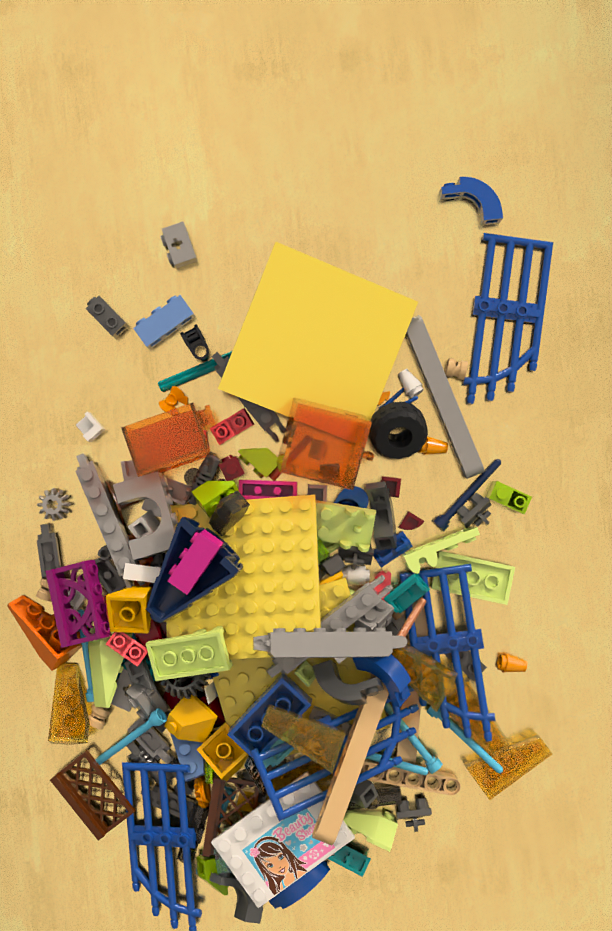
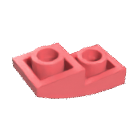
[210,408,254,445]
[106,632,148,667]

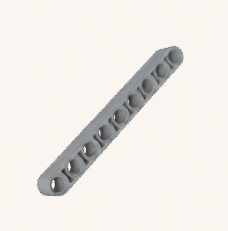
[406,315,485,479]

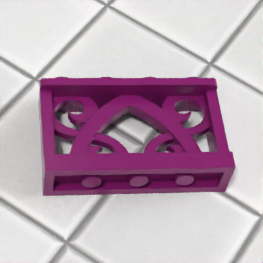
[45,560,111,648]

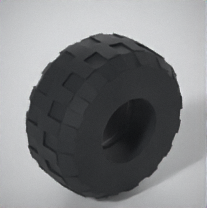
[369,402,428,459]

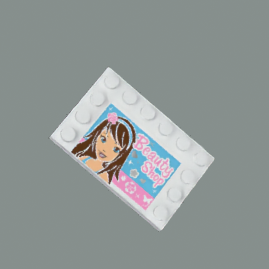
[211,771,355,908]

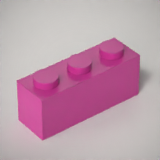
[238,480,297,499]
[168,529,224,595]

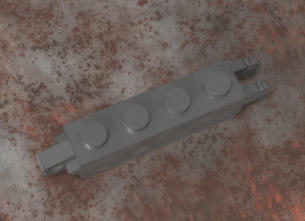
[211,352,288,442]

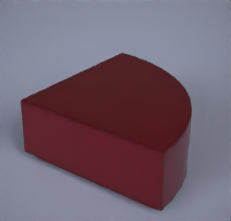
[398,511,424,530]

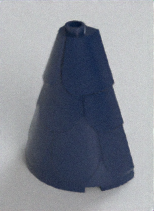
[146,517,243,623]

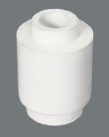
[342,565,370,585]

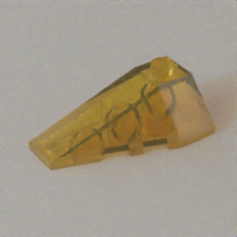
[48,663,90,745]

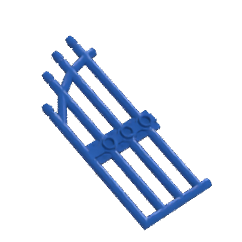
[463,233,554,404]
[400,564,496,742]
[250,683,419,822]
[122,762,202,931]

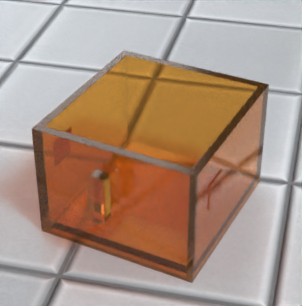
[276,397,374,490]
[121,402,217,477]

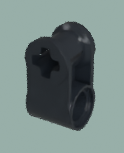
[180,324,211,362]

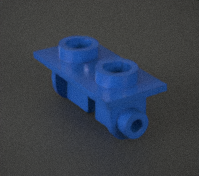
[373,531,413,568]

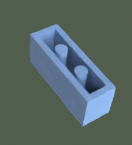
[133,295,195,349]

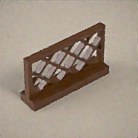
[50,750,136,841]
[202,773,259,857]

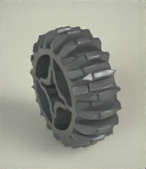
[161,673,211,699]

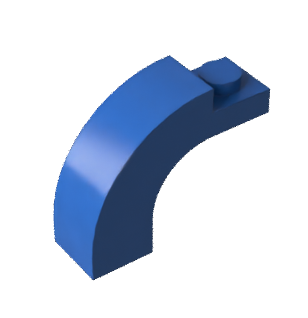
[439,177,503,225]
[352,654,411,707]
[269,861,330,909]

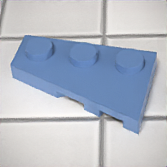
[170,733,205,782]

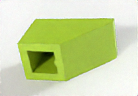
[238,448,282,478]
[192,481,241,517]
[486,481,532,514]
[196,855,229,896]

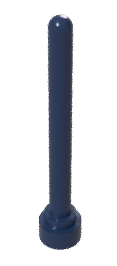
[433,459,501,532]

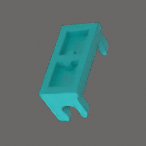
[383,573,430,614]
[327,845,371,877]

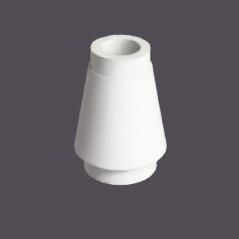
[398,369,424,398]

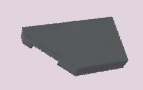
[125,657,156,690]

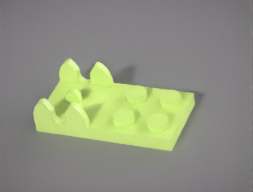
[316,500,376,552]
[401,526,480,574]
[431,551,515,605]
[146,626,233,681]

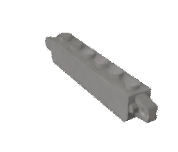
[75,453,145,588]
[267,575,393,678]
[253,628,408,658]

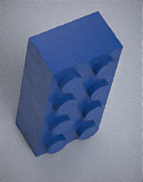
[227,674,312,757]

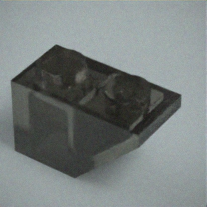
[209,491,250,537]

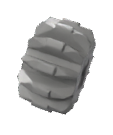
[37,488,71,521]

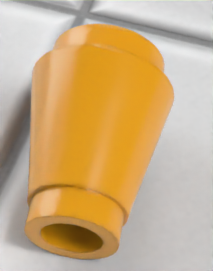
[419,436,448,455]
[497,653,527,673]

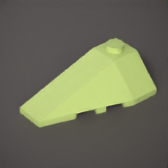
[88,626,132,708]
[343,808,398,852]

